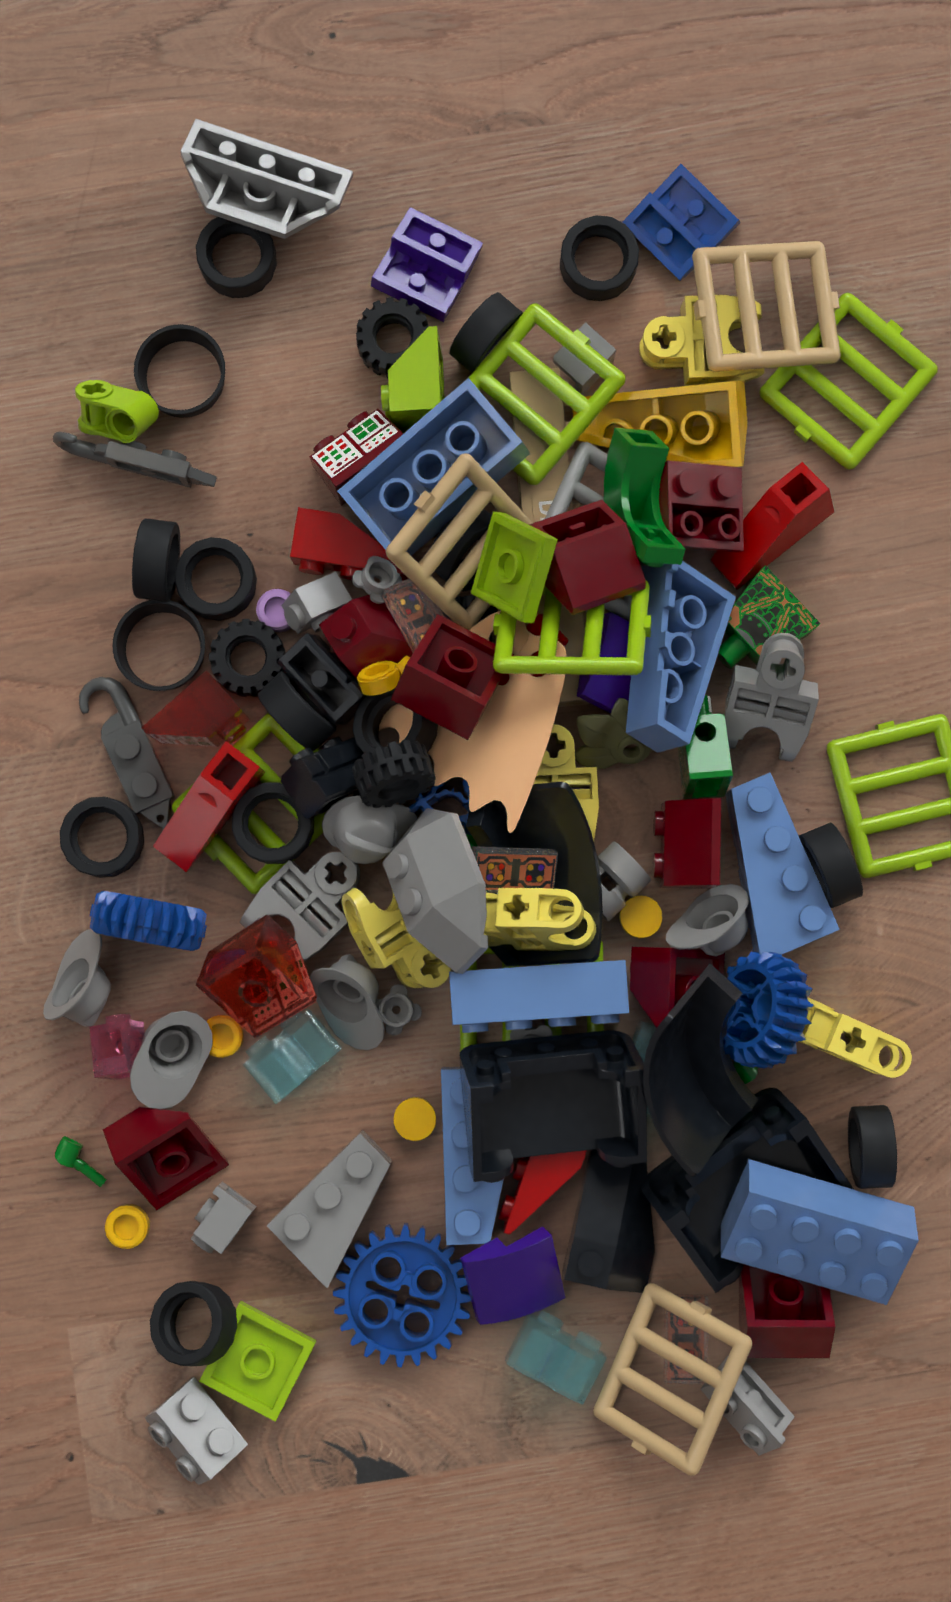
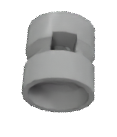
[597,841,651,922]

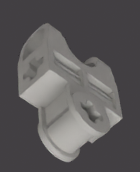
[725,633,819,762]
[240,852,360,963]

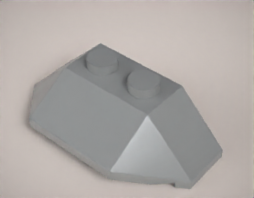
[181,119,353,239]
[382,808,488,974]

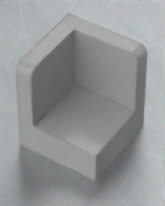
[553,322,616,395]

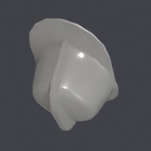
[322,795,417,864]
[666,884,749,956]
[43,929,111,1027]
[308,954,385,1050]
[130,1011,213,1109]

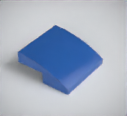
[622,164,741,281]

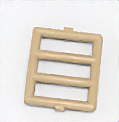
[692,241,841,372]
[386,453,533,630]
[593,1283,752,1476]

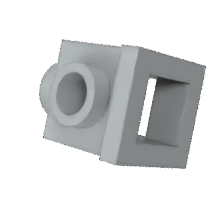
[281,571,352,634]
[191,1181,257,1254]

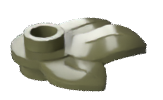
[575,698,651,769]

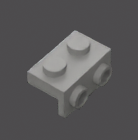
[700,1355,795,1456]
[145,1377,248,1485]

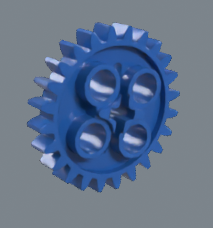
[333,1223,471,1368]

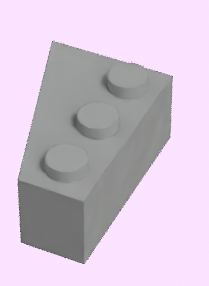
[267,1130,392,1288]

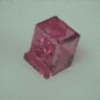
[89,1014,145,1080]

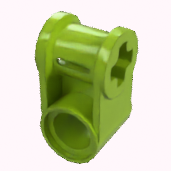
[75,380,159,443]

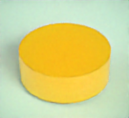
[357,661,401,696]
[619,896,662,938]
[207,1015,244,1058]
[394,1097,436,1141]
[105,1204,150,1249]

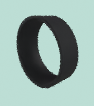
[134,324,225,418]
[112,600,205,691]

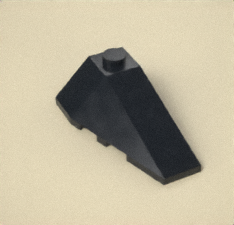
[562,1149,655,1293]

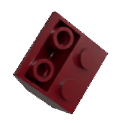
[659,460,744,552]
[529,499,646,615]

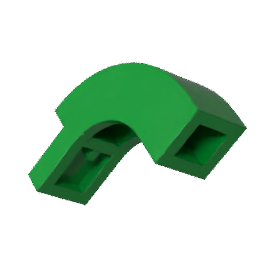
[604,428,686,567]

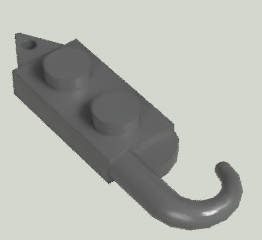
[53,432,217,488]
[79,677,175,829]

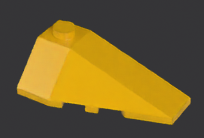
[573,381,748,467]

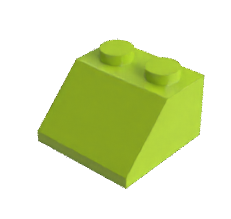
[381,326,445,434]

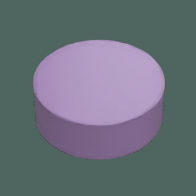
[256,589,291,632]

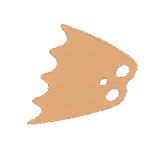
[379,611,567,833]

